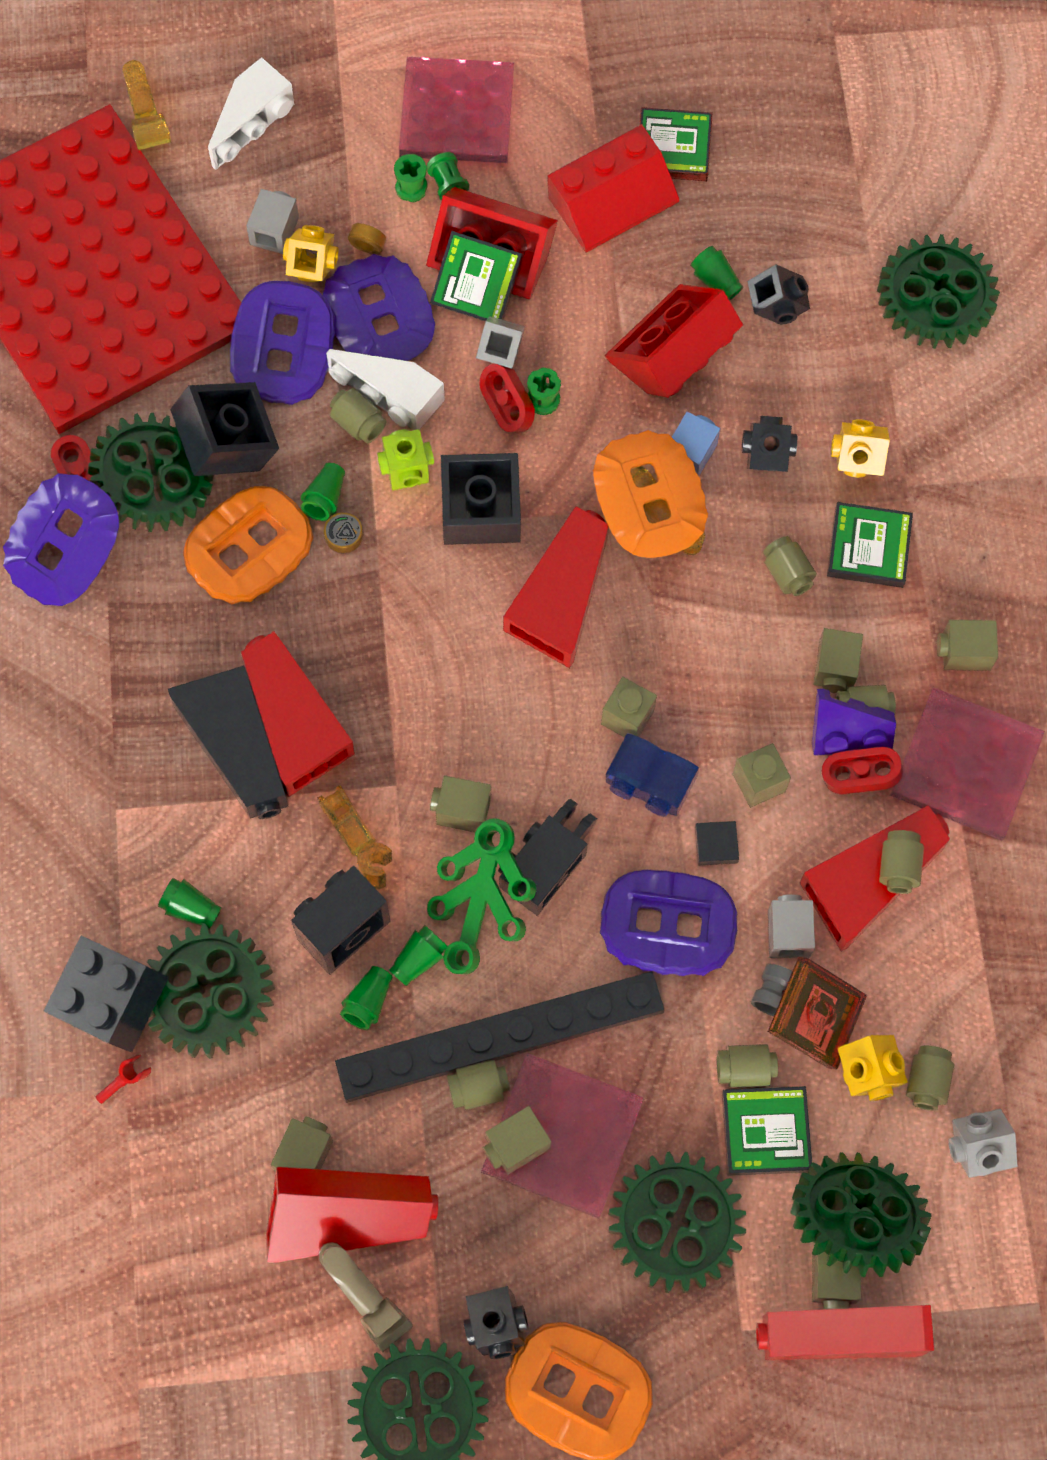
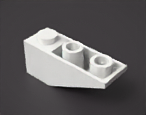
[208,57,294,170]
[326,349,445,430]

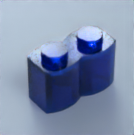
[606,733,699,817]

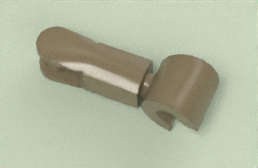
[318,1242,413,1352]

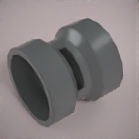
[751,964,793,1017]

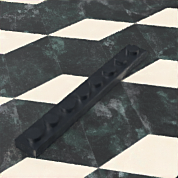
[335,971,664,1103]

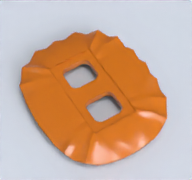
[593,430,708,558]
[183,486,314,605]
[505,1322,653,1460]

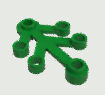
[427,818,536,975]

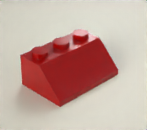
[547,124,679,253]
[426,187,558,300]
[605,284,743,398]

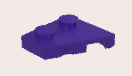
[812,689,896,755]

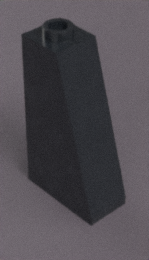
[168,665,289,819]

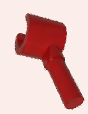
[95,1055,151,1104]

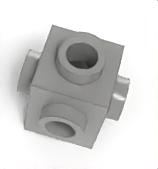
[948,1109,1018,1178]

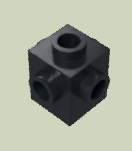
[747,264,810,325]
[742,416,798,472]
[464,1286,529,1359]

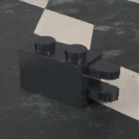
[498,799,598,916]

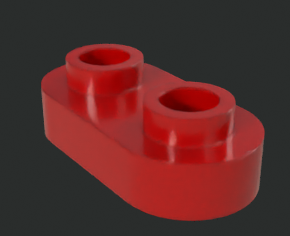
[479,363,535,433]
[51,435,92,481]
[821,747,903,795]

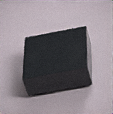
[695,821,739,866]

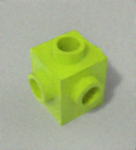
[377,429,434,491]

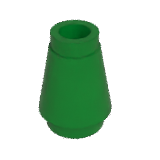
[690,245,744,301]
[301,462,345,521]
[158,878,222,929]
[389,925,448,986]
[340,966,393,1030]

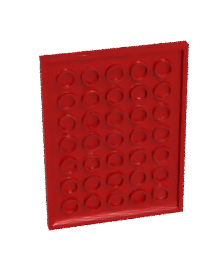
[0,104,241,434]

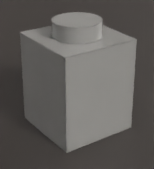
[246,189,299,254]
[476,316,525,368]
[768,895,815,958]

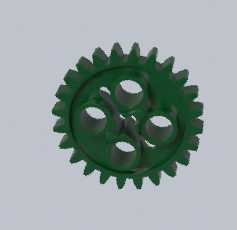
[877,234,1000,349]
[88,413,214,532]
[147,924,275,1059]
[608,1152,746,1293]
[790,1152,932,1277]
[347,1338,489,1460]

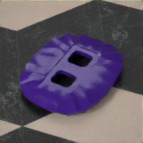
[322,254,435,361]
[230,281,335,405]
[3,473,120,606]
[600,870,738,976]

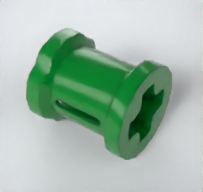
[426,152,470,200]
[394,154,428,202]
[527,367,561,415]

